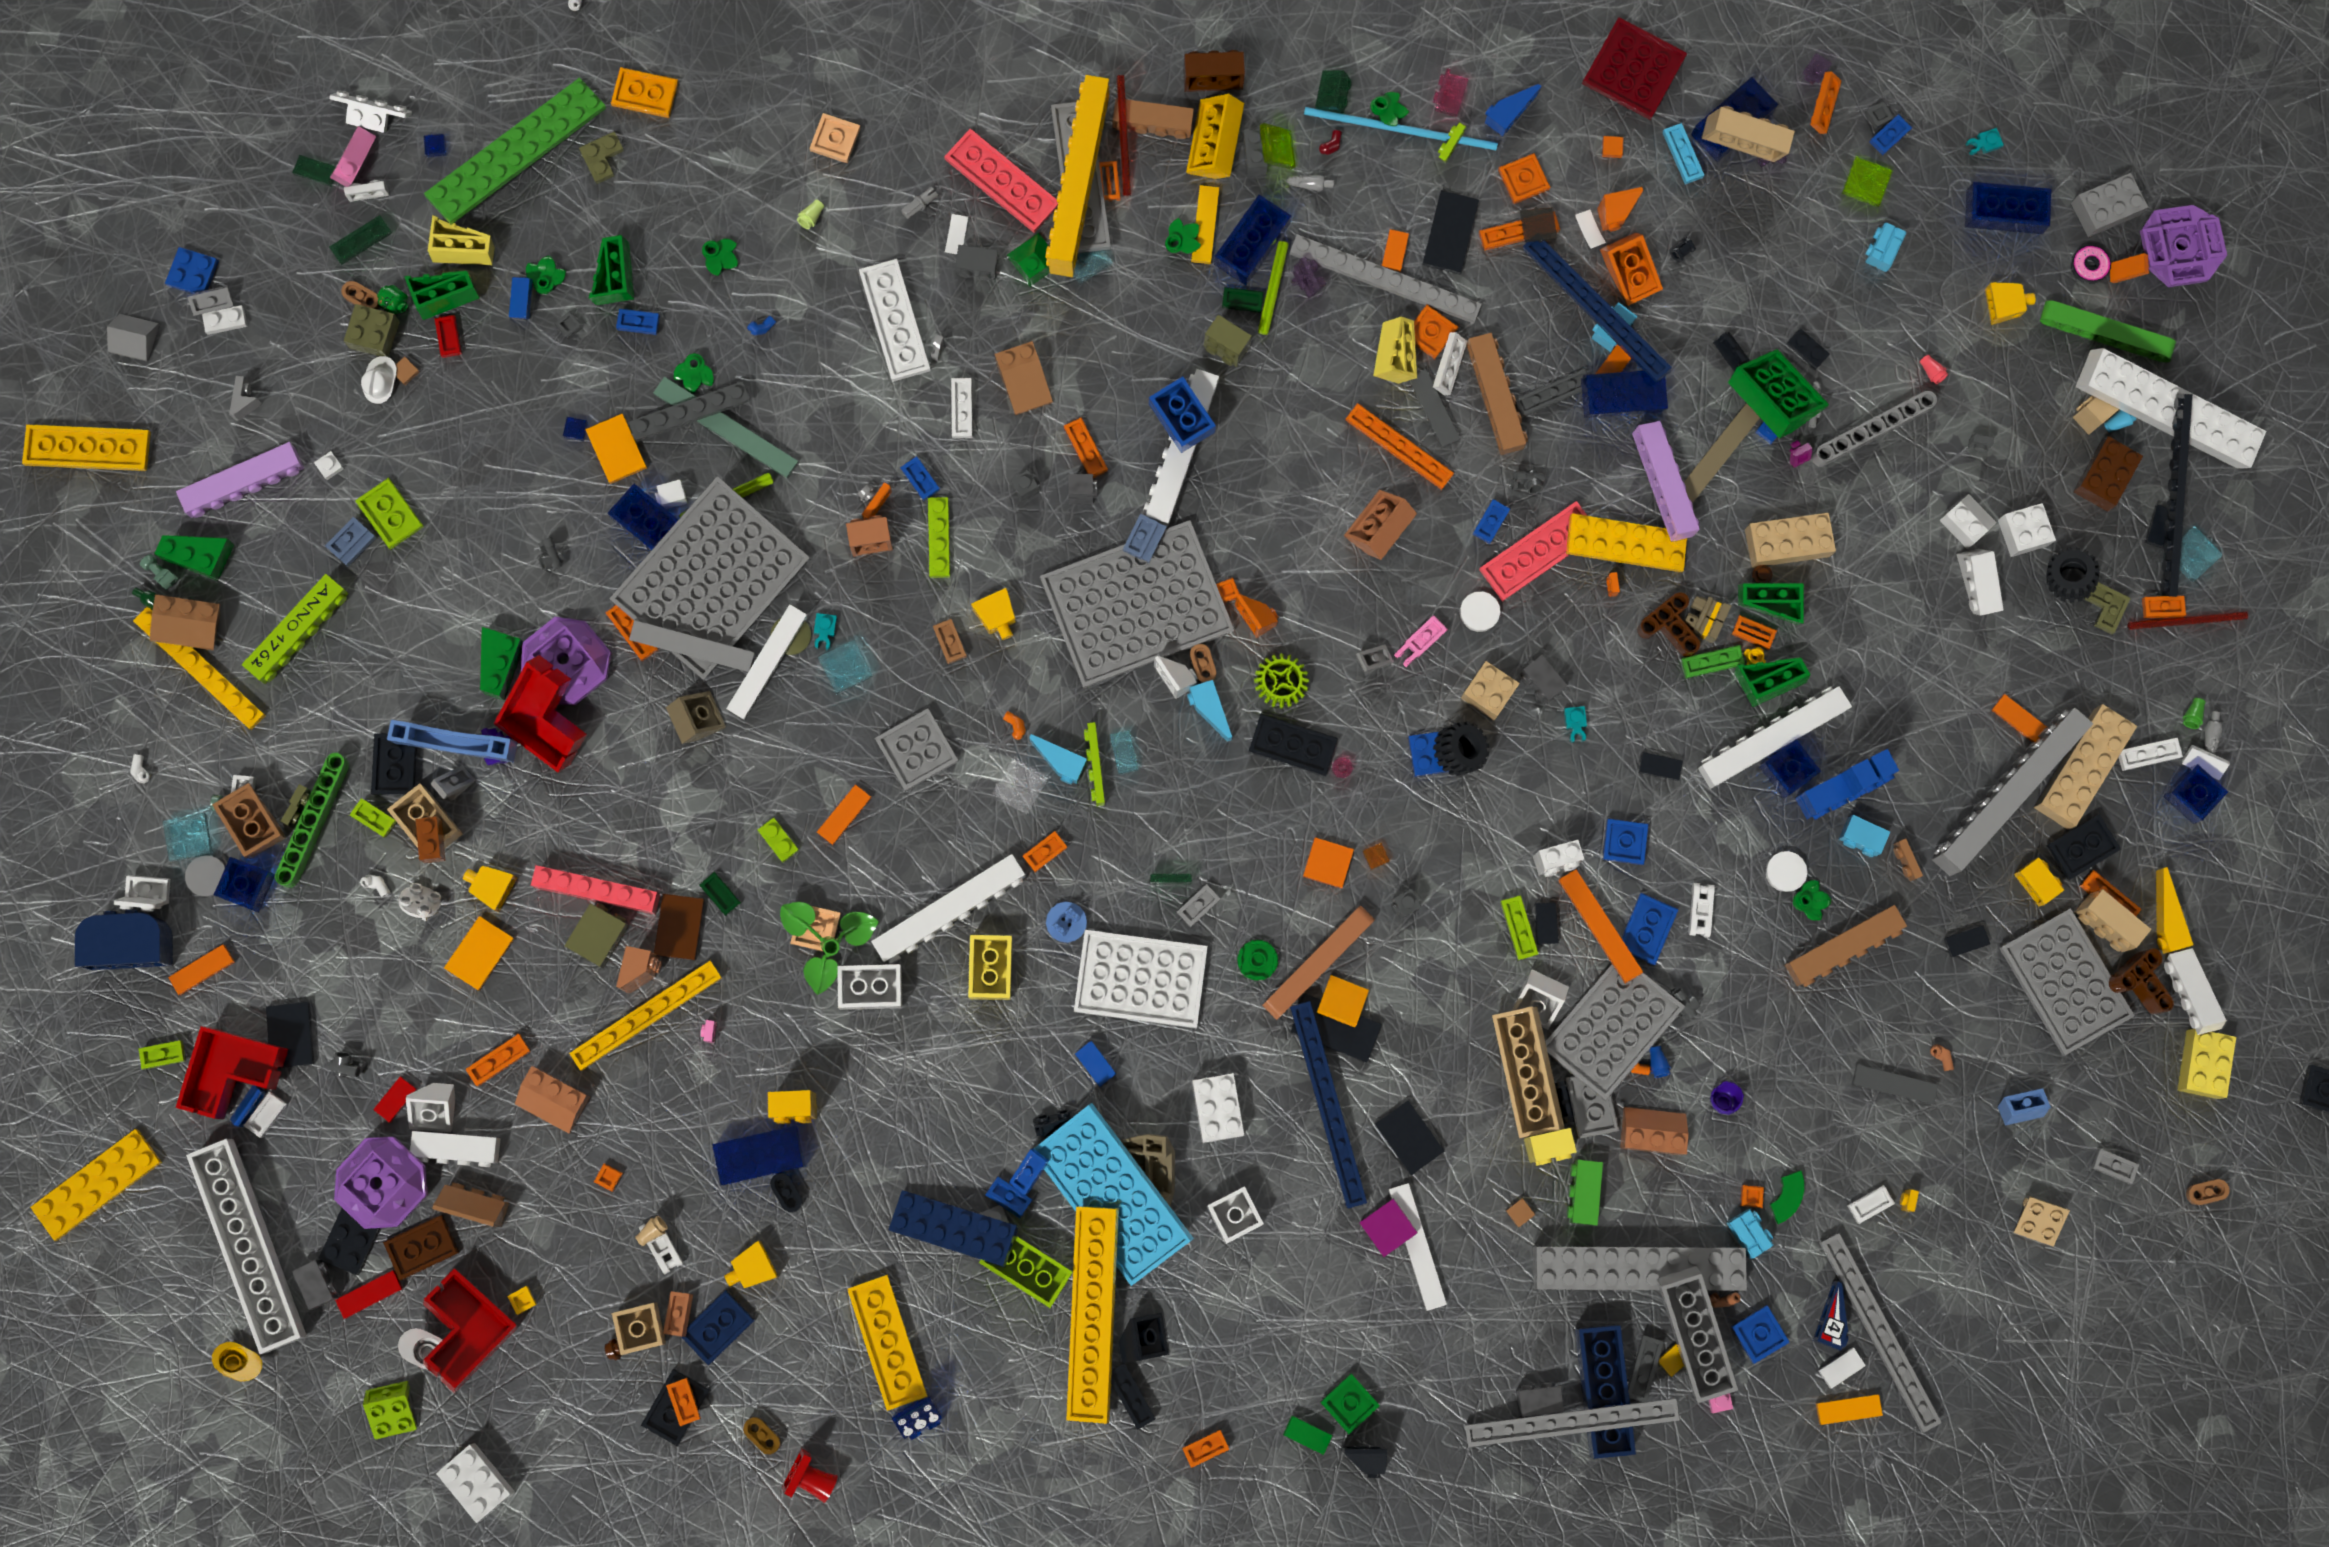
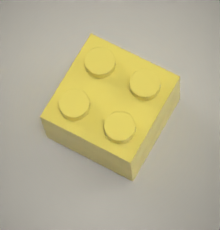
[1524,1128,1577,1166]

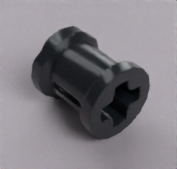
[1669,237,1696,263]

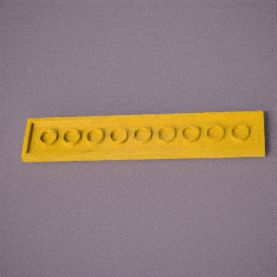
[1066,1206,1119,1424]

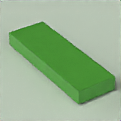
[1681,645,1745,679]

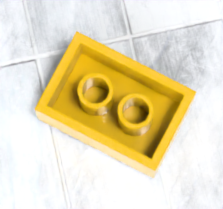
[768,1090,817,1124]

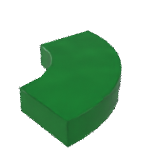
[1769,1171,1804,1224]

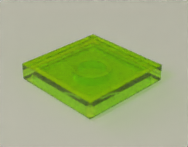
[1259,123,1296,170]
[1842,157,1893,207]

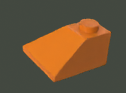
[1597,187,1643,232]
[1234,594,1279,638]

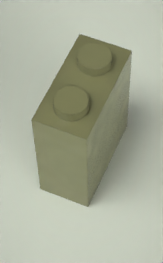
[564,903,629,968]

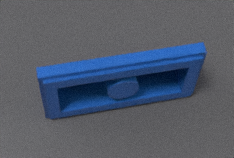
[509,277,533,319]
[1075,1041,1116,1087]
[230,1085,266,1127]

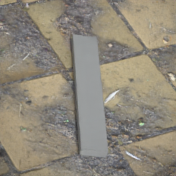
[629,620,754,672]

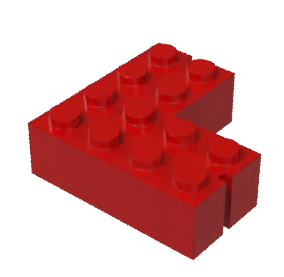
[494,655,587,773]
[175,1026,288,1119]
[423,1268,517,1394]

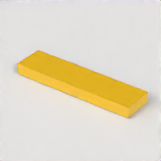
[1191,185,1219,264]

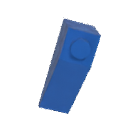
[1485,84,1541,137]

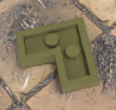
[579,131,624,184]
[2084,582,2131,634]
[280,784,310,826]

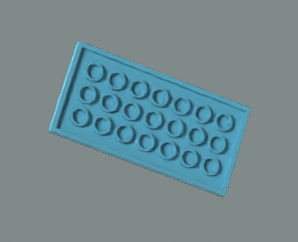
[1034,1103,1194,1286]

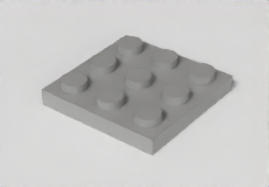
[875,708,959,792]

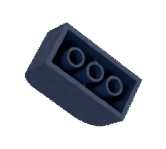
[75,910,173,971]

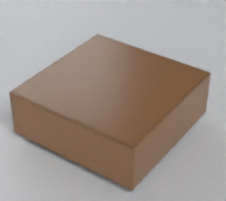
[396,357,420,385]
[1506,1198,1535,1228]

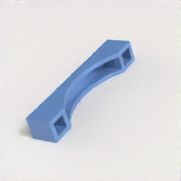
[387,720,518,763]

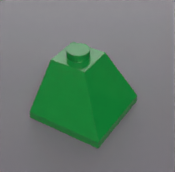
[1007,233,1050,287]

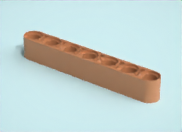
[1262,905,1375,1020]

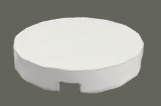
[1460,591,1500,632]
[1766,851,1807,892]

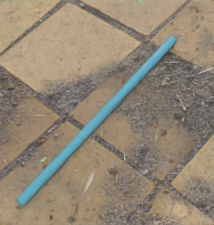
[1304,107,1498,151]

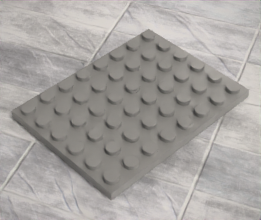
[609,476,810,680]
[1040,520,1234,689]

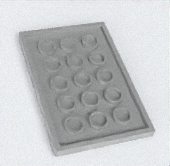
[1999,908,2135,1056]
[1545,965,1685,1101]

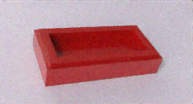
[434,315,462,358]
[373,1076,418,1123]

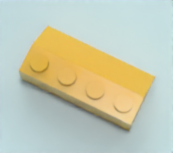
[1186,94,1244,179]

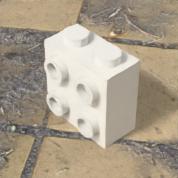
[1533,840,1584,877]

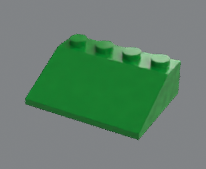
[1728,349,1829,439]

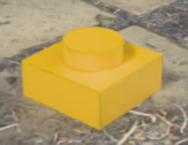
[1900,1189,1919,1212]
[507,1286,537,1315]

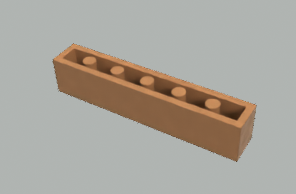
[1466,332,1528,455]
[1785,905,1907,987]

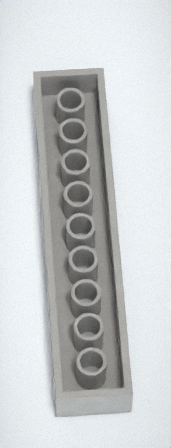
[1932,707,2093,876]
[1533,1247,1747,1291]

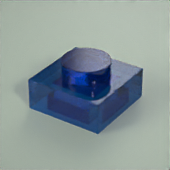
[424,134,447,157]
[563,417,588,442]

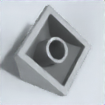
[107,314,160,362]

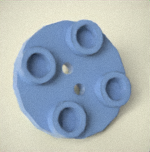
[1046,902,1087,943]

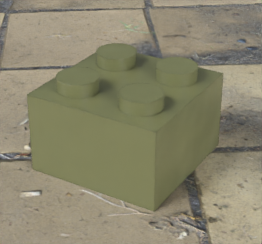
[344,304,400,357]
[1204,315,1252,367]

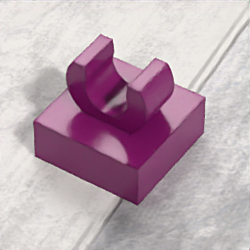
[1790,440,1812,468]

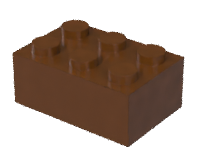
[1183,50,1245,92]
[2073,436,2143,512]

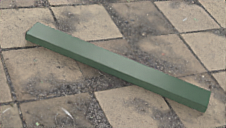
[653,377,799,479]

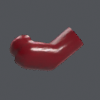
[1319,130,1342,155]

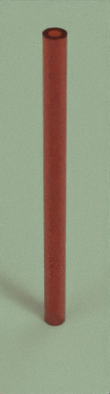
[1116,75,1131,196]
[2127,611,2248,630]

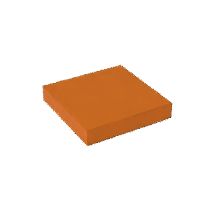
[1498,153,1551,204]
[1414,305,1459,359]
[1303,837,1354,889]

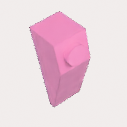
[330,126,376,187]

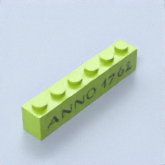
[241,574,349,684]

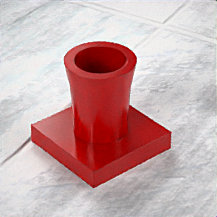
[782,1448,838,1503]

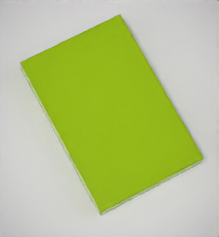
[355,478,424,550]

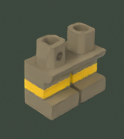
[1684,596,1731,643]

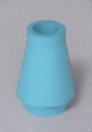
[2104,410,2136,433]

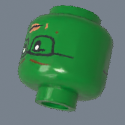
[377,285,408,315]

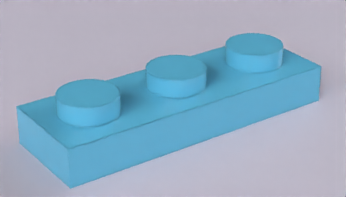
[1662,123,1704,184]

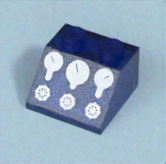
[891,1395,943,1440]

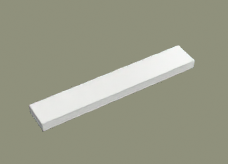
[726,604,808,720]
[1388,1183,1447,1311]

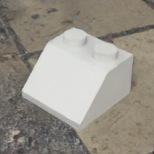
[1940,494,1996,549]
[1511,969,1569,1030]

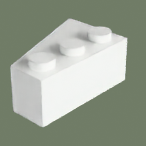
[1956,549,2003,616]

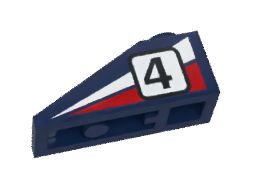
[1812,1281,1849,1351]

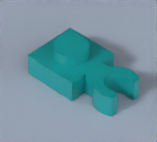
[1965,128,2004,155]
[814,613,837,650]
[1563,706,1587,743]

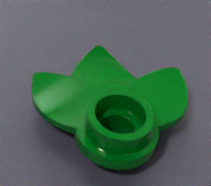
[1370,92,1409,126]
[1165,218,1201,254]
[702,238,738,276]
[526,255,566,294]
[674,353,714,394]
[1793,880,1831,921]

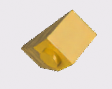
[2156,867,2193,954]

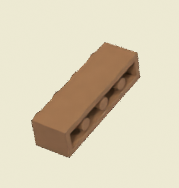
[1112,98,1194,139]

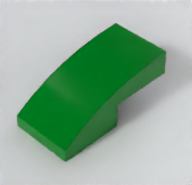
[1283,1416,1333,1455]

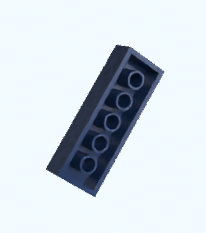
[1575,1325,1636,1459]

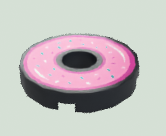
[2071,245,2111,284]

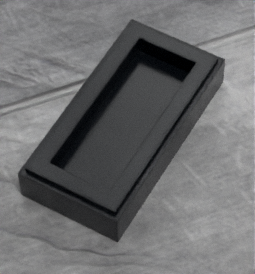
[2145,504,2168,549]
[1638,752,1683,781]
[1534,903,1559,945]
[1943,925,1990,958]

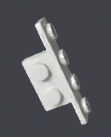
[329,91,412,133]

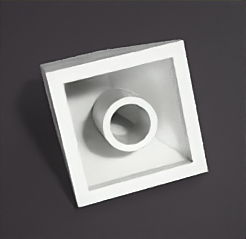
[1154,656,1198,699]
[406,1083,455,1133]

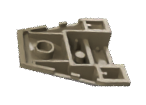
[1120,1134,1175,1206]

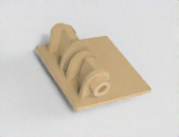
[2014,1196,2070,1247]

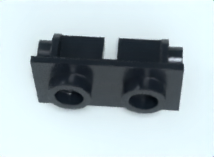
[1713,332,1750,372]
[1555,1081,1575,1124]
[1033,1109,1075,1138]

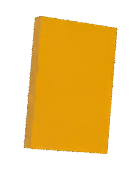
[611,67,679,118]
[585,414,647,484]
[444,916,514,991]

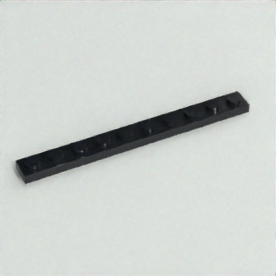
[2160,394,2193,597]

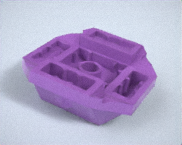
[2140,205,2227,287]
[521,617,612,705]
[334,1137,428,1229]

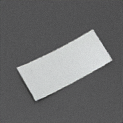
[1575,209,1606,248]
[945,214,968,254]

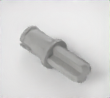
[901,187,938,219]

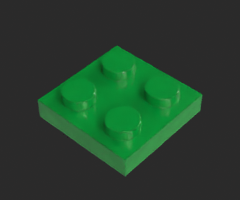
[1320,1373,1380,1434]

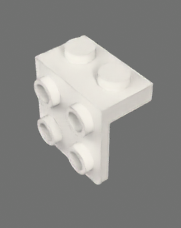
[114,875,171,911]

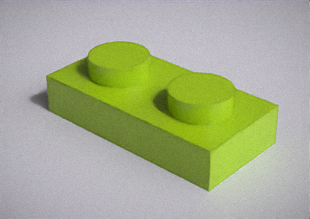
[1438,123,1467,163]
[350,798,397,838]
[758,818,799,863]
[138,1040,186,1070]

